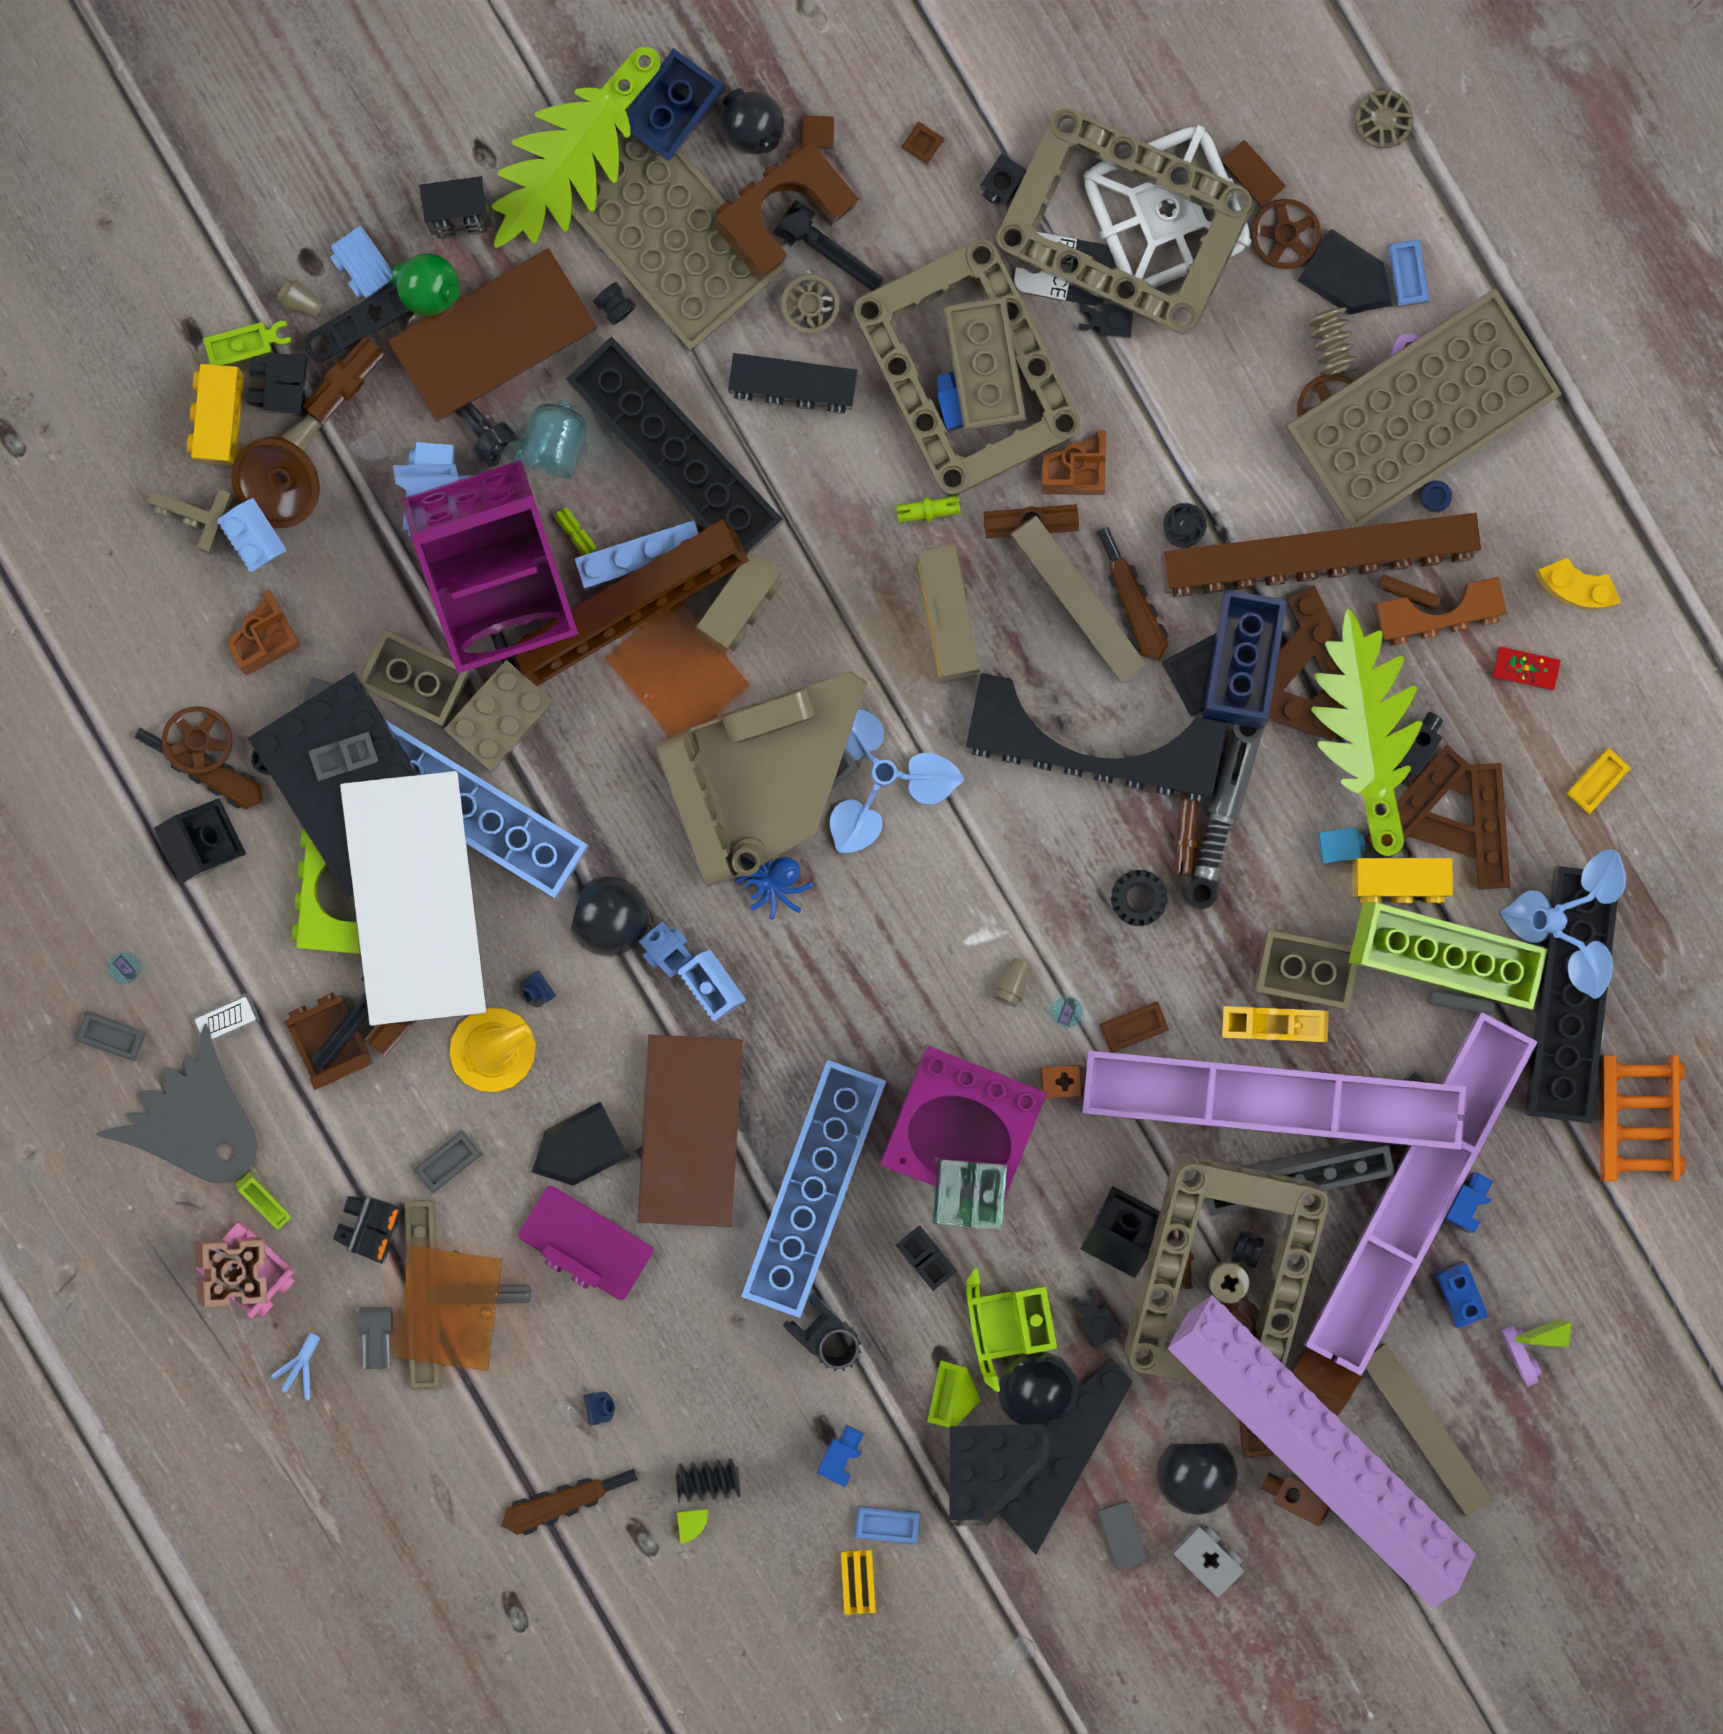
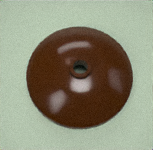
[231,437,320,528]

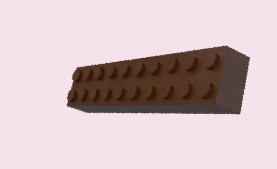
[1161,512,1481,598]

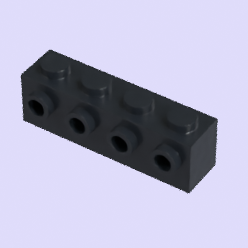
[728,353,857,414]

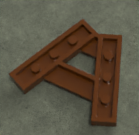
[1268,585,1347,741]
[1364,744,1511,890]

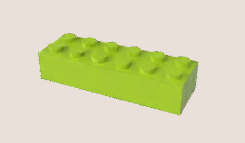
[1348,902,1548,1010]

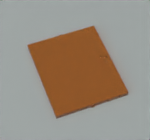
[606,601,750,735]
[396,1245,502,1371]

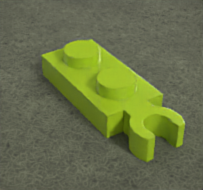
[203,321,292,366]

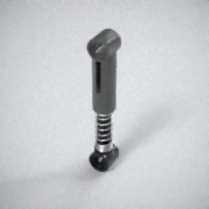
[1185,724,1264,909]

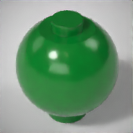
[392,253,460,316]

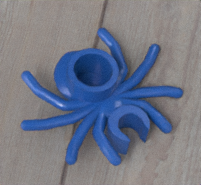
[735,857,813,920]

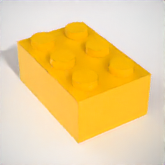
[187,364,245,467]
[1352,858,1453,903]

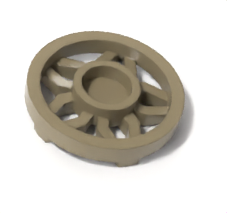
[781,274,840,333]

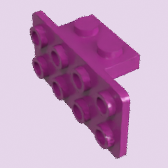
[519,1186,654,1300]

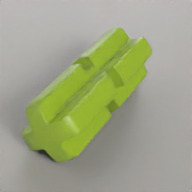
[554,507,596,556]

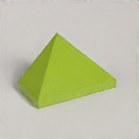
[927,1361,981,1428]

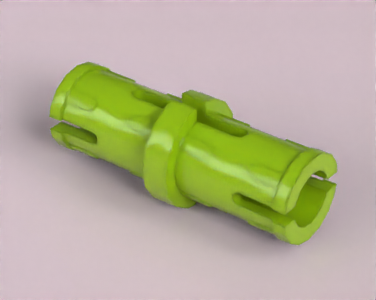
[896,495,961,524]

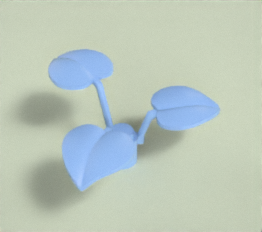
[830,709,964,853]
[1500,849,1626,999]

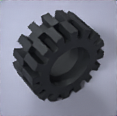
[1111,870,1168,926]

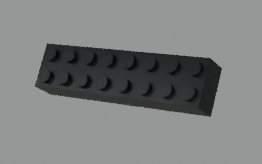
[566,336,783,555]
[1525,866,1618,1124]

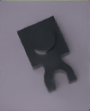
[1078,304,1133,339]
[1071,1288,1122,1348]

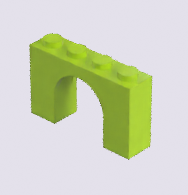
[292,829,361,954]

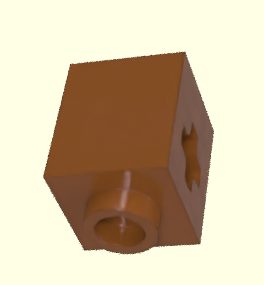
[1041,1065,1086,1099]

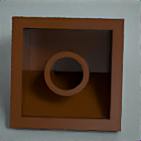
[1289,1347,1363,1417]

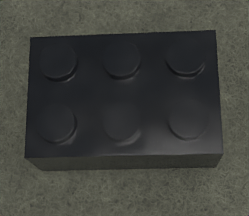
[419,176,493,239]

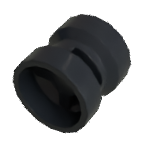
[593,282,636,326]

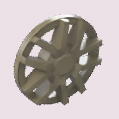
[1355,90,1414,149]

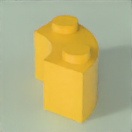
[1534,557,1621,610]

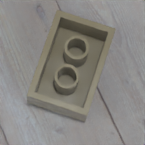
[695,550,782,654]
[360,629,472,727]
[443,660,555,773]
[1254,930,1358,1010]

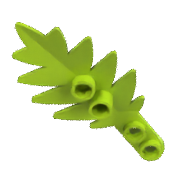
[491,47,661,248]
[1311,609,1423,856]

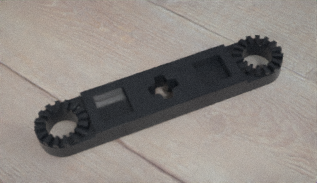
[304,285,412,361]

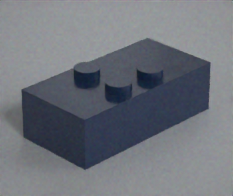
[1202,589,1287,729]

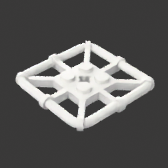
[1083,125,1252,292]

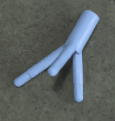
[271,1332,320,1401]

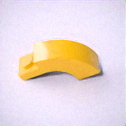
[1222,1006,1329,1042]

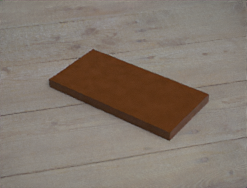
[388,248,597,423]
[637,1034,743,1227]

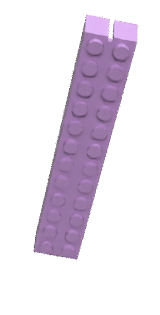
[1303,1012,1537,1375]
[1082,1051,1467,1150]
[1168,1295,1476,1608]

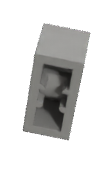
[1172,1524,1244,1598]

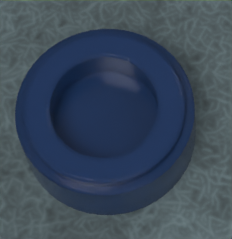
[1420,481,1452,513]

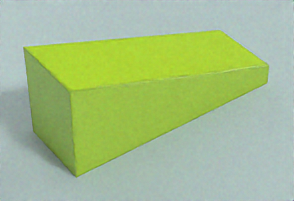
[235,1170,292,1231]
[1515,1320,1572,1347]

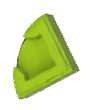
[677,1508,708,1544]

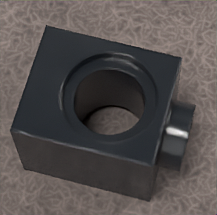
[980,153,1027,206]

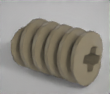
[1309,307,1359,376]
[1206,1261,1249,1304]

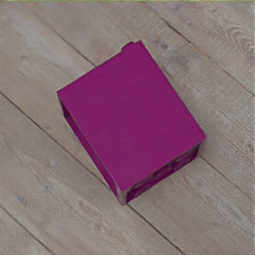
[402,460,578,674]
[880,1045,1047,1212]

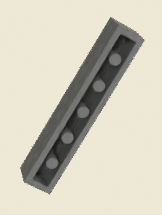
[1204,1141,1395,1216]

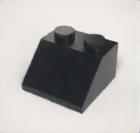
[154,798,246,884]
[1080,1186,1160,1278]

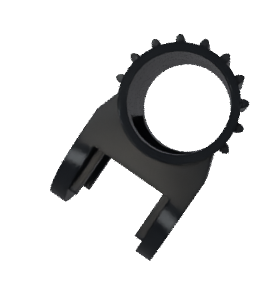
[783,1293,862,1371]

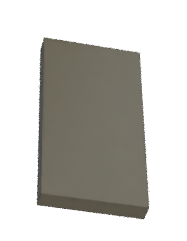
[943,296,1026,431]

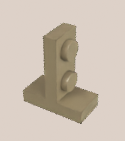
[147,489,234,554]

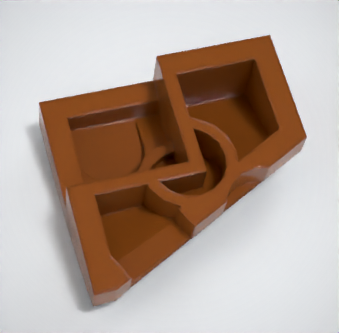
[1042,430,1106,495]
[227,589,301,676]

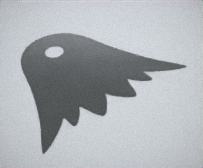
[96,1023,257,1183]

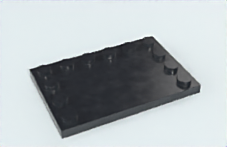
[248,671,419,898]

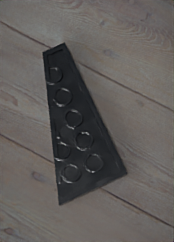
[998,1358,1133,1555]

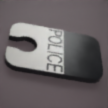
[1014,232,1113,306]

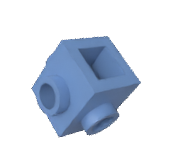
[639,921,694,978]

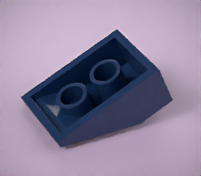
[627,48,726,162]

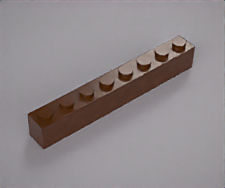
[511,519,749,686]

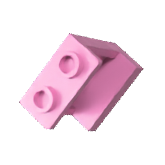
[196,1221,297,1319]

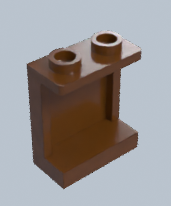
[284,992,374,1090]

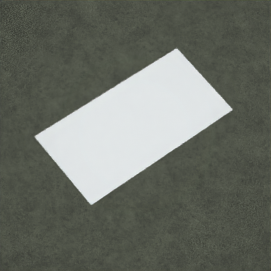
[340,771,486,1025]

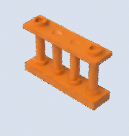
[1600,1055,1685,1181]

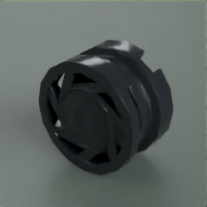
[1162,503,1207,548]

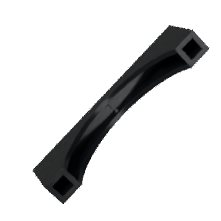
[966,673,1227,803]

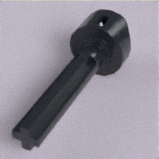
[773,200,884,291]
[455,403,521,468]
[311,975,369,1070]

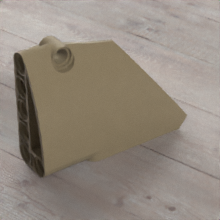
[657,671,867,887]

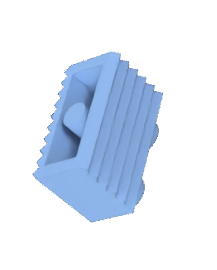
[330,226,393,299]
[217,498,287,572]
[678,950,746,1021]

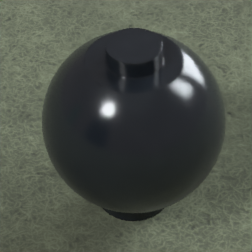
[722,88,784,154]

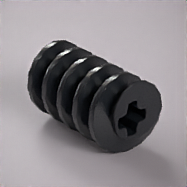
[676,1458,741,1503]

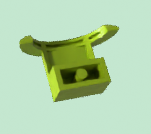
[966,1268,1057,1392]

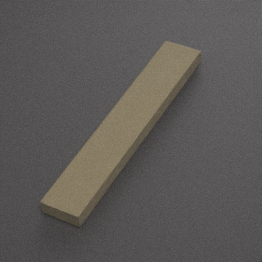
[1010,515,1147,683]
[403,1200,442,1389]
[1365,1343,1492,1516]

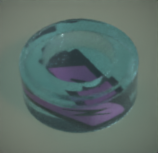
[109,953,141,984]
[1052,997,1083,1028]

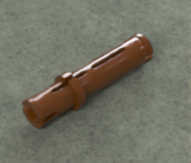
[1172,792,1199,876]

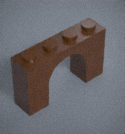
[712,142,859,282]

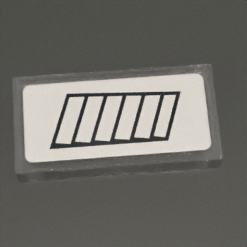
[190,992,261,1043]

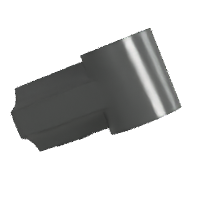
[359,1307,393,1369]

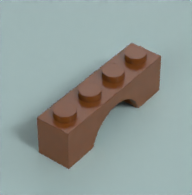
[1374,577,1507,646]

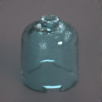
[515,400,587,479]

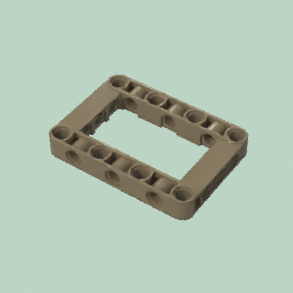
[997,108,1253,335]
[854,239,1080,496]
[1124,1156,1328,1385]

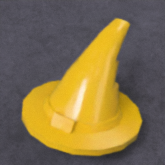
[449,1008,536,1092]

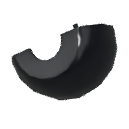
[571,876,649,957]
[998,1351,1079,1427]
[1157,1443,1238,1515]

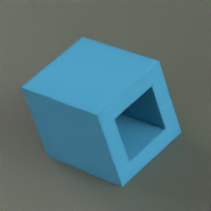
[1317,827,1366,864]

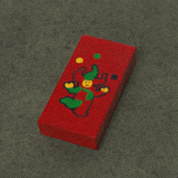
[1492,647,1561,691]

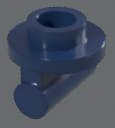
[520,970,556,1007]
[583,1391,615,1426]

